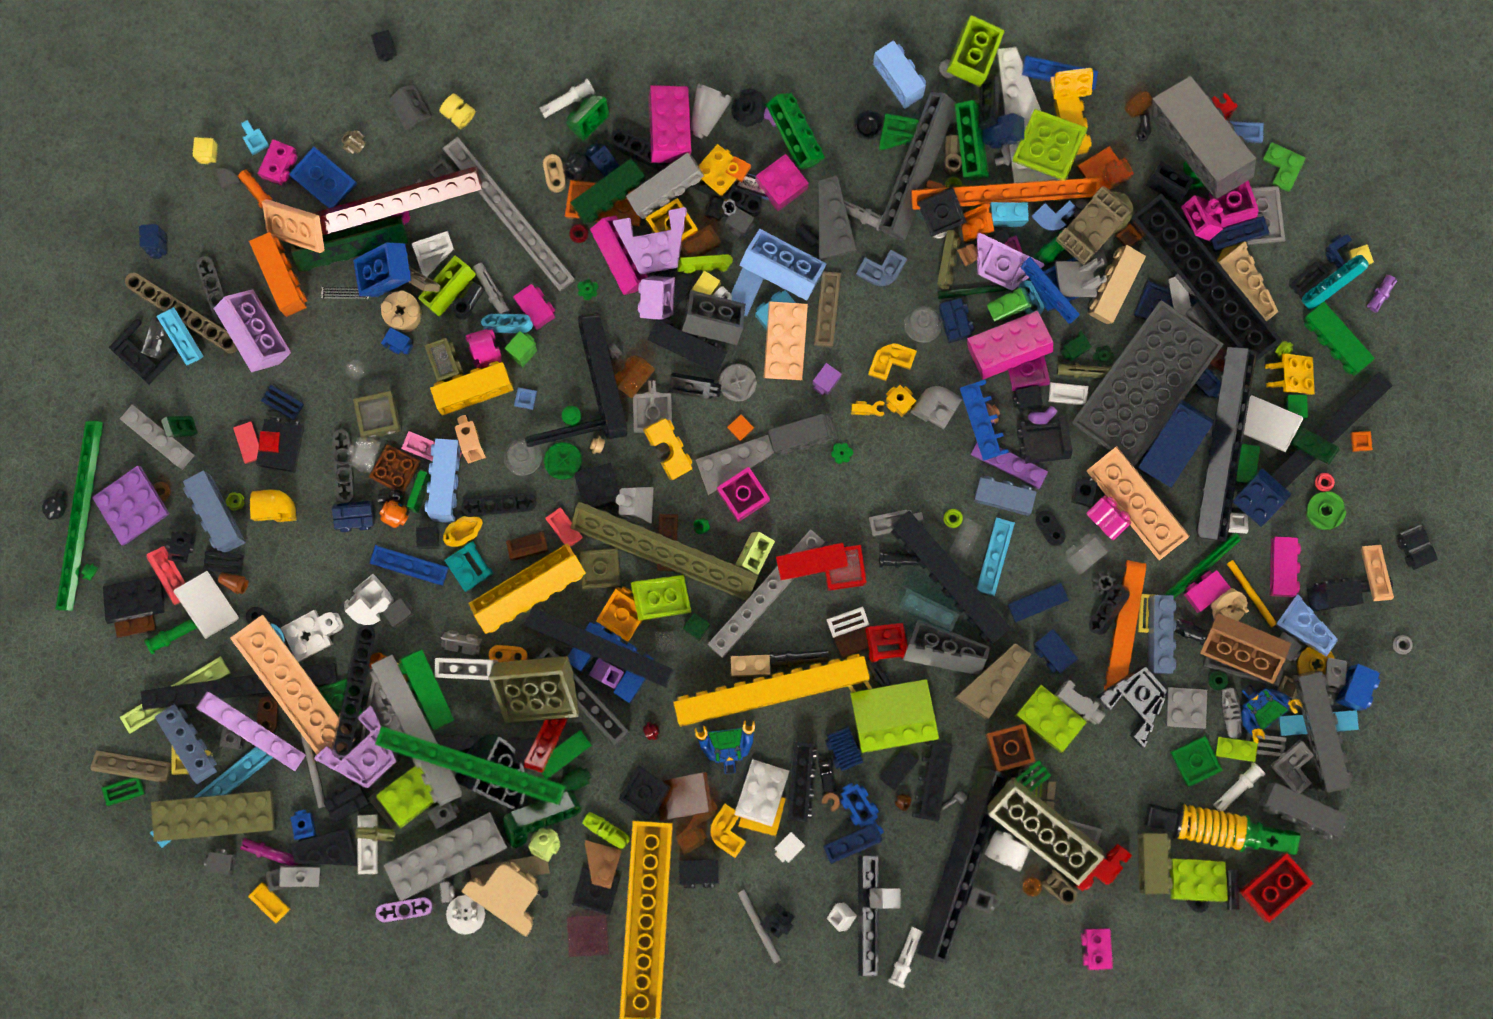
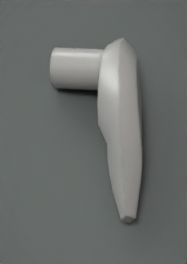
[994,144,1010,166]

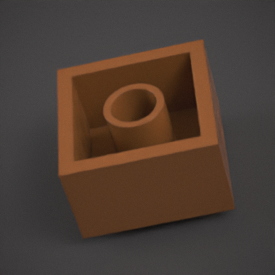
[985,724,1036,772]

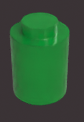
[562,406,582,426]

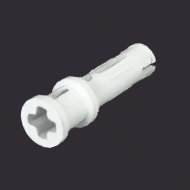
[539,79,595,118]
[1213,762,1266,812]
[887,927,923,988]

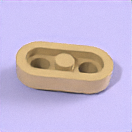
[543,154,566,193]

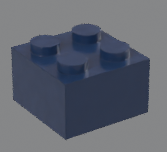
[1233,468,1291,527]

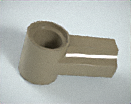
[944,135,962,176]

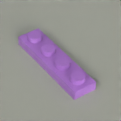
[971,443,1048,489]

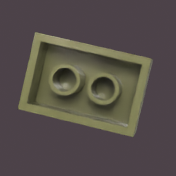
[1138,834,1172,894]

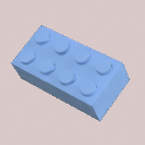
[740,229,827,300]

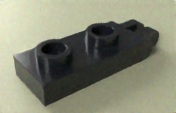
[669,372,721,399]

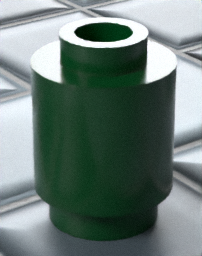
[561,766,591,792]

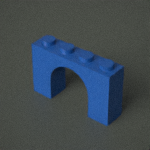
[568,622,654,704]

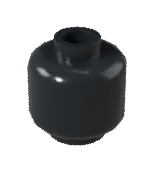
[562,152,590,181]

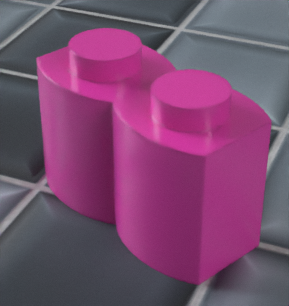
[1086,496,1132,541]

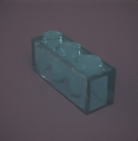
[898,588,960,632]

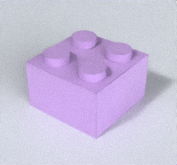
[638,276,675,320]

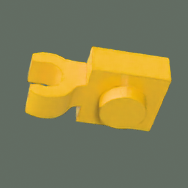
[851,401,884,417]

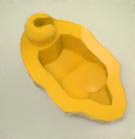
[443,516,483,547]

